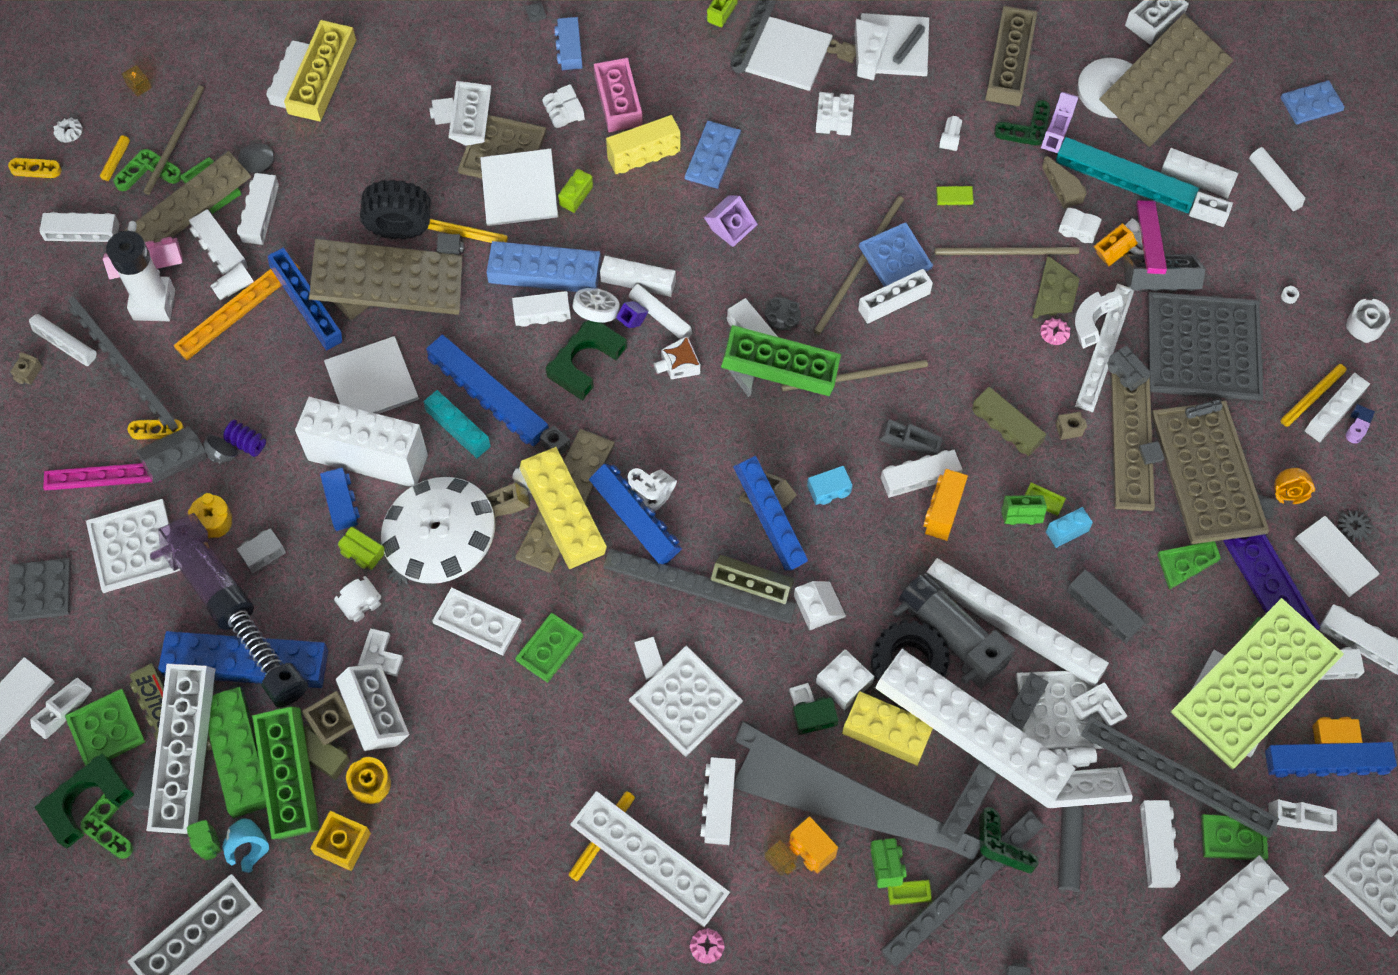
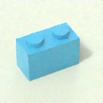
[807,466,852,505]
[1046,507,1093,548]

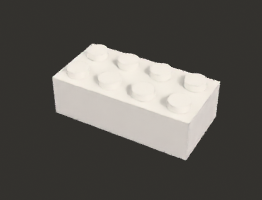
[336,664,409,751]

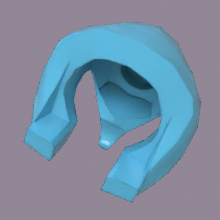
[222,818,269,873]

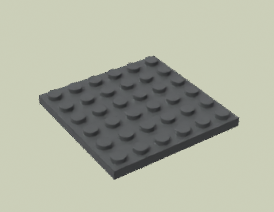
[1147,292,1263,401]

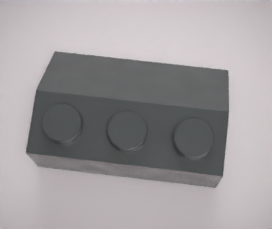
[136,426,206,484]

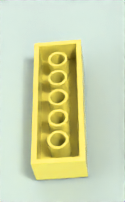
[284,20,356,122]
[520,447,607,569]

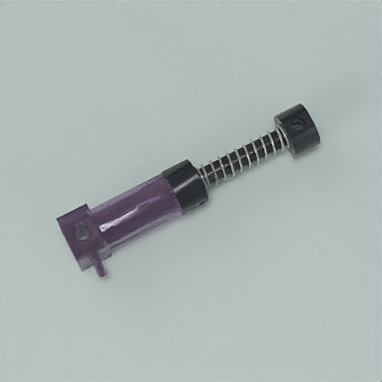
[150,513,308,708]

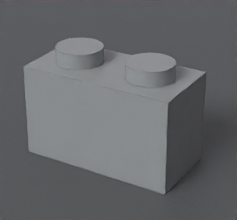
[237,528,286,574]

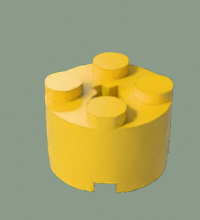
[188,493,232,539]
[346,757,391,804]

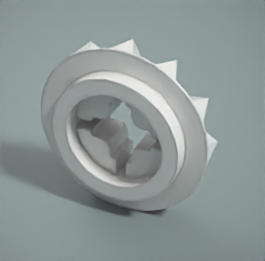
[53,117,83,142]

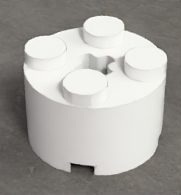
[1346,299,1391,343]
[334,576,381,622]

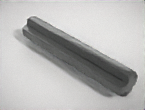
[893,24,925,64]

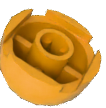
[1274,468,1315,504]

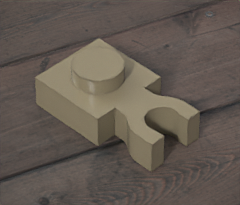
[827,39,856,63]

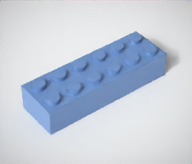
[487,241,601,292]

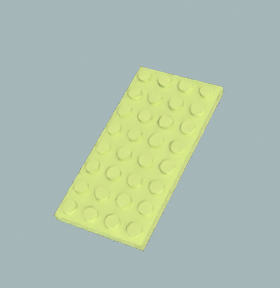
[1171,598,1344,770]

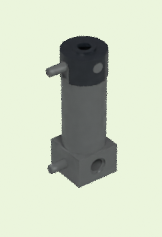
[892,573,1016,689]

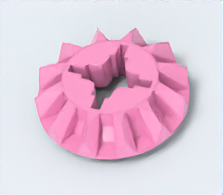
[1040,317,1070,345]
[690,928,724,963]

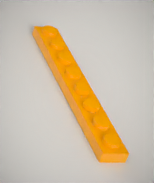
[174,261,300,361]

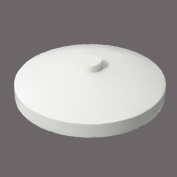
[1077,58,1133,118]

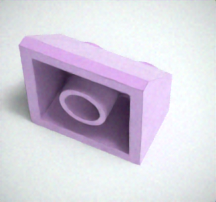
[704,195,758,247]

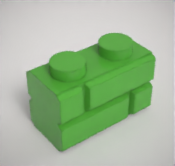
[1001,495,1047,525]
[186,820,221,860]
[870,838,906,888]

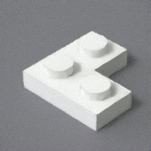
[358,628,403,676]
[1069,682,1127,727]

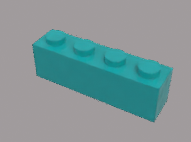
[423,390,491,459]

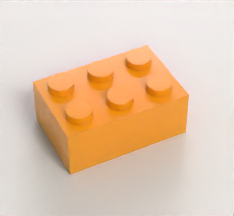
[923,469,968,541]

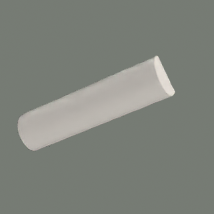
[1249,147,1305,211]
[629,284,692,340]
[29,314,96,366]

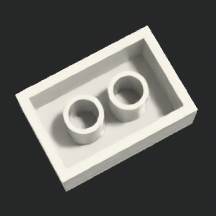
[1125,0,1188,45]

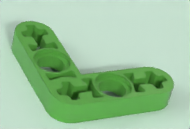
[114,149,181,191]
[80,794,133,859]

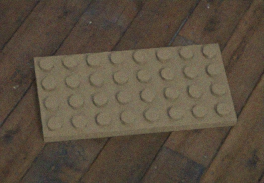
[1099,14,1233,147]
[309,239,462,315]
[1151,401,1269,544]

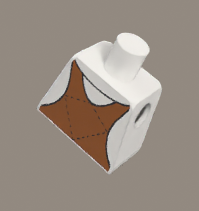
[654,337,700,379]

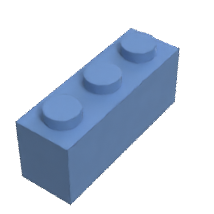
[554,17,582,70]

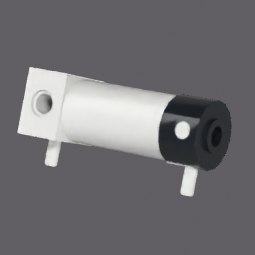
[106,221,175,321]

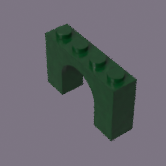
[546,320,627,401]
[34,753,134,849]

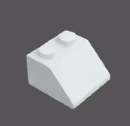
[794,581,846,631]

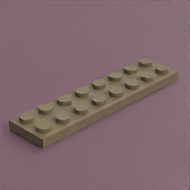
[124,151,251,243]
[1111,373,1155,511]
[516,429,615,573]

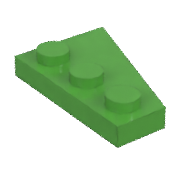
[1157,541,1221,590]

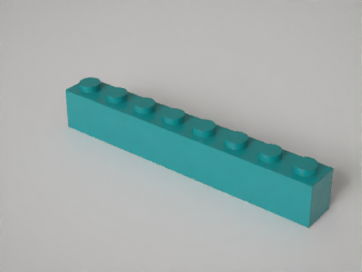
[1055,137,1199,213]

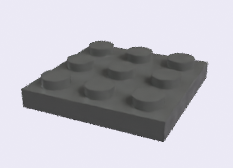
[8,558,71,621]

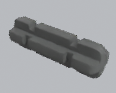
[1185,399,1223,419]

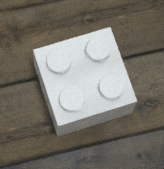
[816,649,874,711]

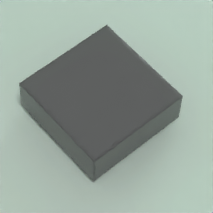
[1139,441,1164,465]

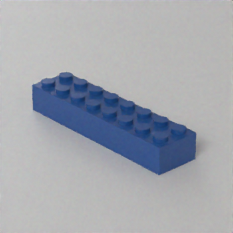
[158,631,329,688]

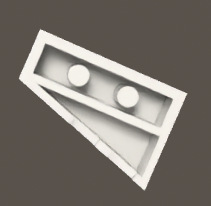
[855,19,889,80]

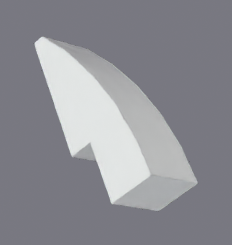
[30,678,92,739]
[1269,799,1337,831]

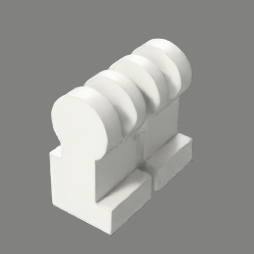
[542,84,585,128]

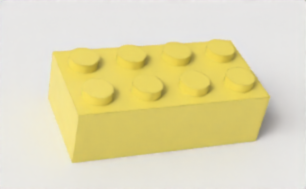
[606,115,680,174]
[842,691,933,766]

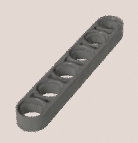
[730,0,776,73]

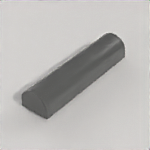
[1058,806,1084,892]

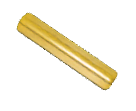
[100,135,130,181]

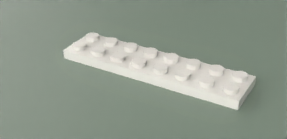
[571,791,730,928]

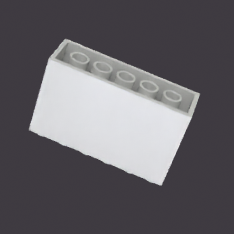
[295,397,428,487]

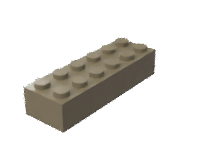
[985,6,1037,106]

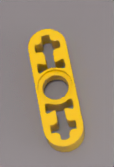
[8,158,62,178]
[127,419,184,439]

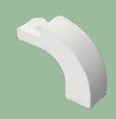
[1075,290,1123,348]

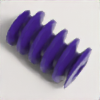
[223,419,266,457]

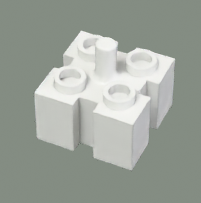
[816,92,854,135]

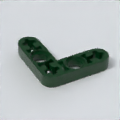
[994,100,1050,146]
[979,807,1039,873]

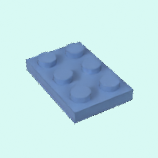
[1281,80,1344,124]

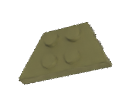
[1032,256,1080,318]

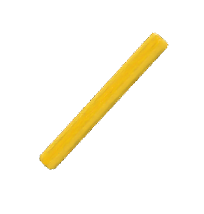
[427,219,508,243]
[1281,364,1347,427]
[569,791,635,881]

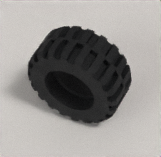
[360,179,431,239]
[871,620,950,684]

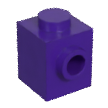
[616,301,649,329]

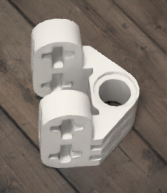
[628,468,677,511]

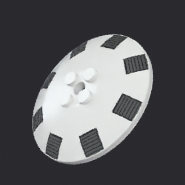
[381,477,495,583]

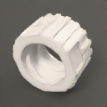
[1281,286,1299,304]

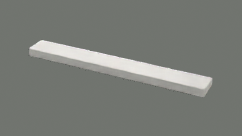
[1075,284,1134,412]

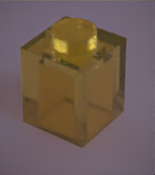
[122,65,151,97]
[764,840,797,876]

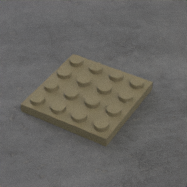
[458,115,547,178]

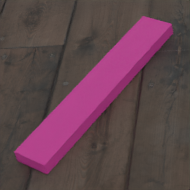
[1136,200,1167,274]
[43,463,160,490]

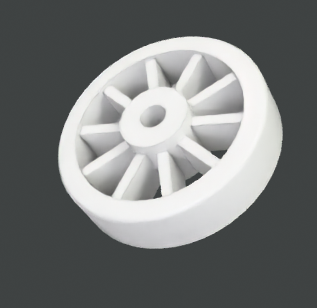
[573,288,620,322]

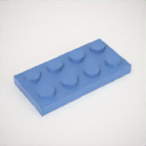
[685,121,741,189]

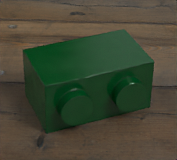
[792,697,839,735]

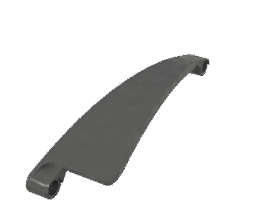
[734,721,980,860]

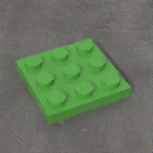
[65,689,146,766]

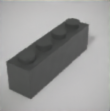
[1066,570,1146,644]

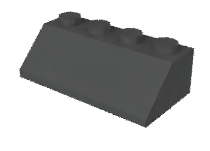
[1123,254,1206,291]

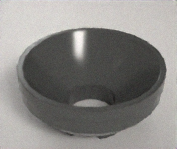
[203,435,237,464]

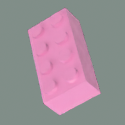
[594,58,643,132]

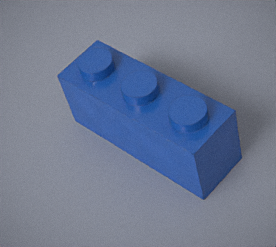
[320,467,360,531]

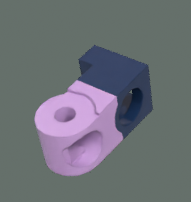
[1346,404,1375,443]

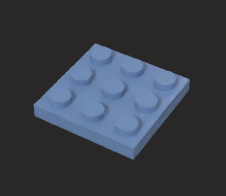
[859,222,933,287]

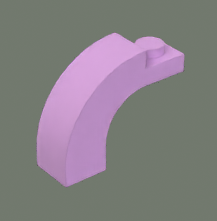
[1041,91,1079,153]

